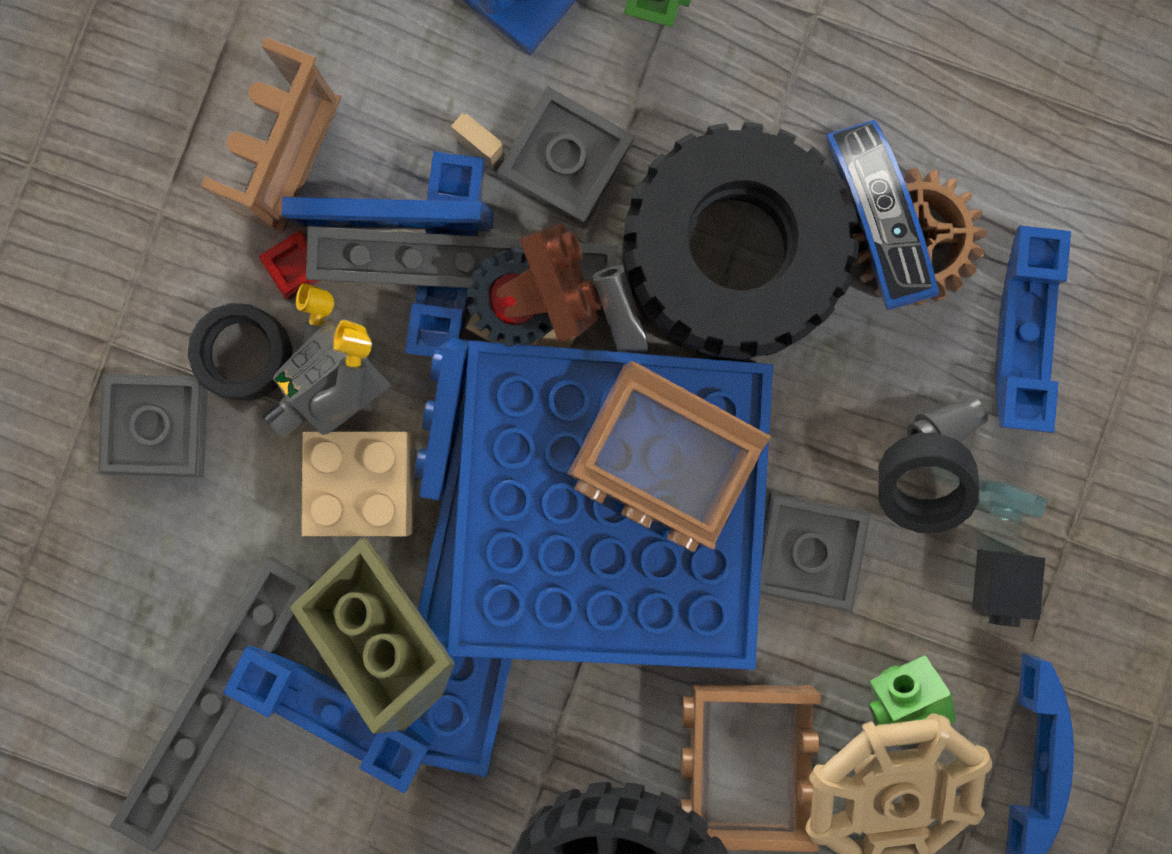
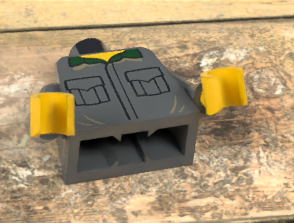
[263,284,391,439]

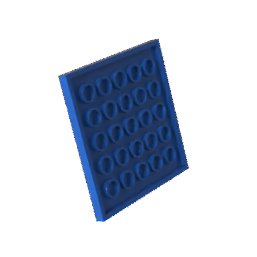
[447,341,773,670]

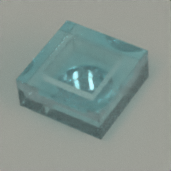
[979,481,1048,524]

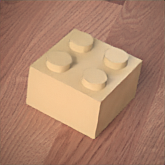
[302,432,415,536]

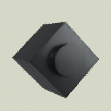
[972,549,1045,627]

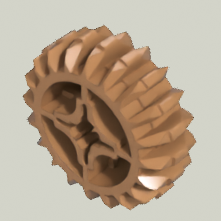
[852,168,987,306]

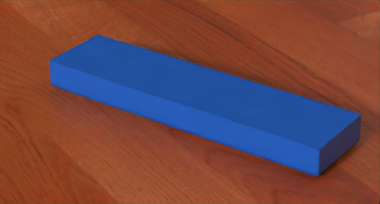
[281,197,494,231]

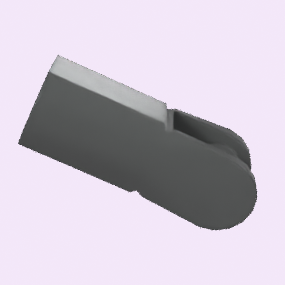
[592,265,648,354]

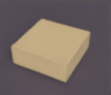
[451,113,505,171]

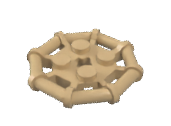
[806,714,992,854]

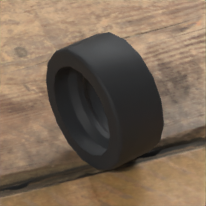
[188,303,293,401]
[878,433,980,533]

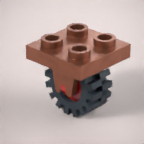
[467,223,601,347]

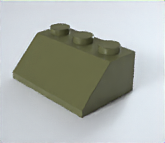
[290,538,455,734]

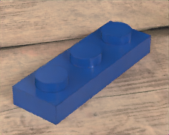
[414,338,469,500]

